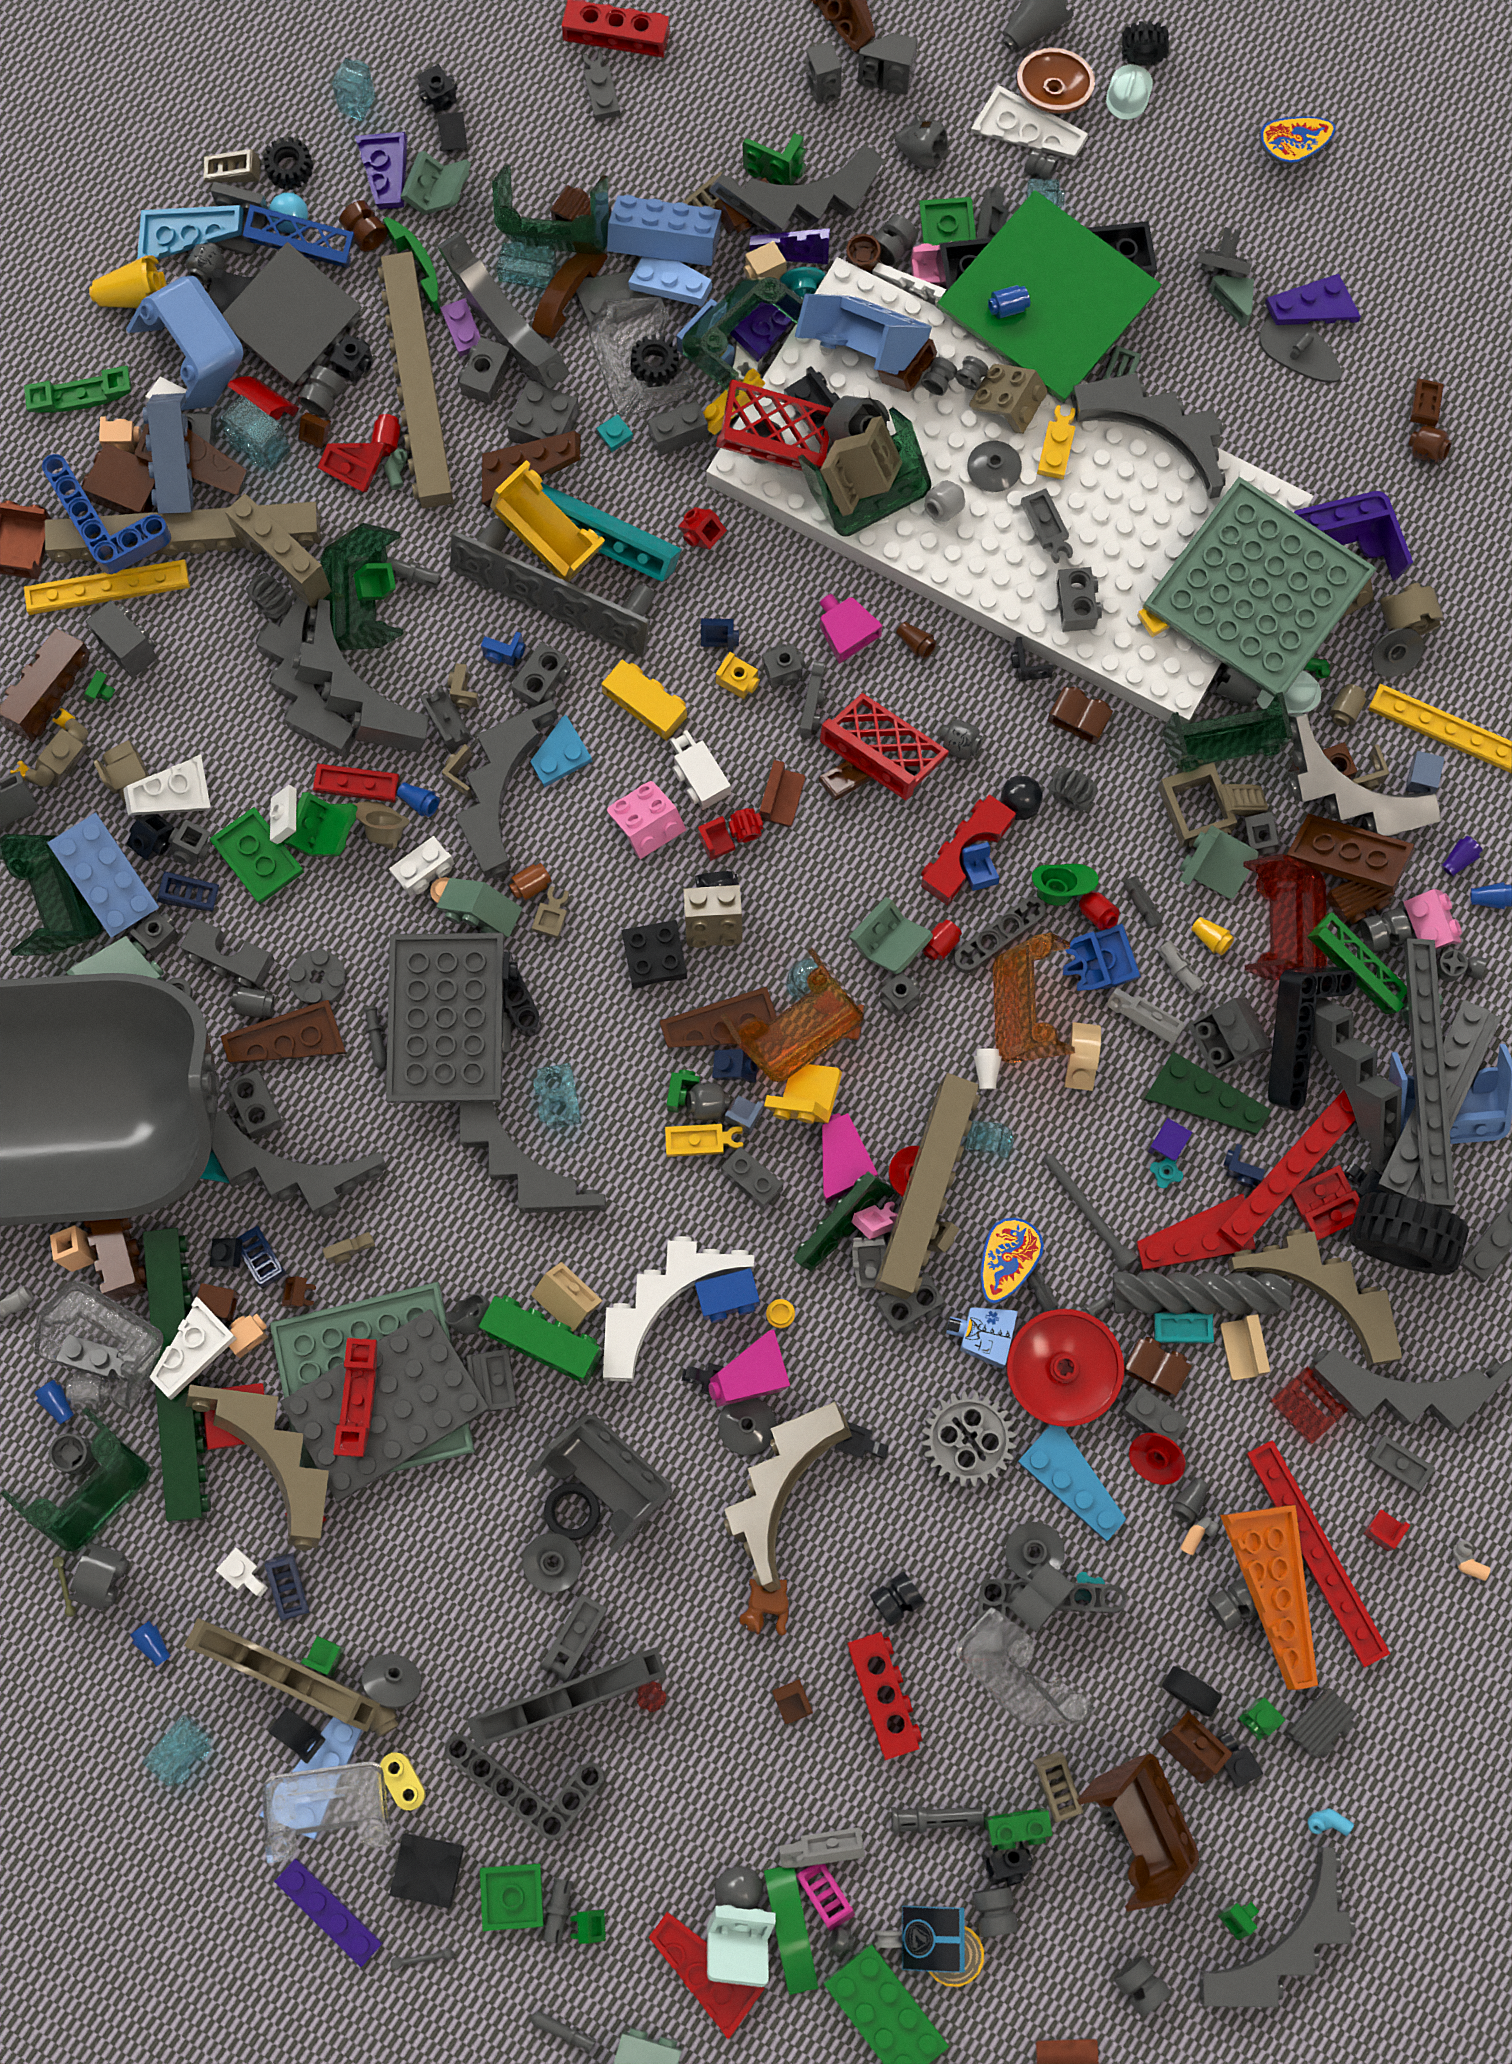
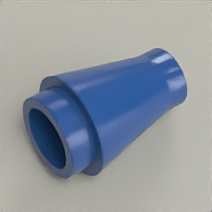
[397,782,440,817]
[1470,882,1512,910]
[34,1380,74,1425]
[130,1620,171,1667]

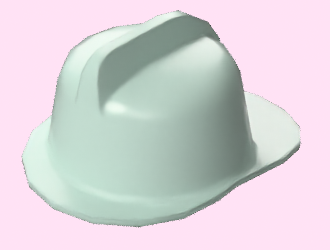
[1106,64,1153,120]
[1256,671,1321,714]

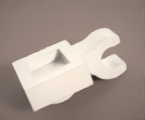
[216,1548,268,1597]

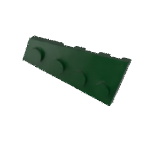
[1143,1051,1272,1136]
[793,1171,896,1271]

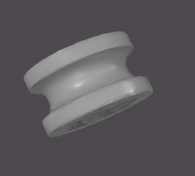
[874,1930,902,1948]

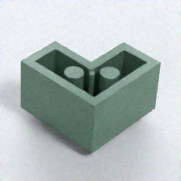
[436,878,522,938]

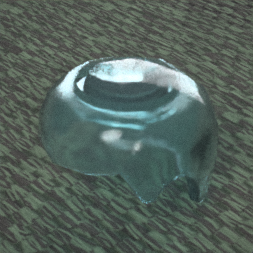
[786,958,831,1003]

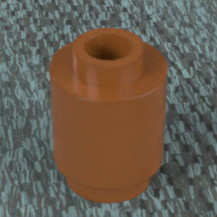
[508,863,552,901]

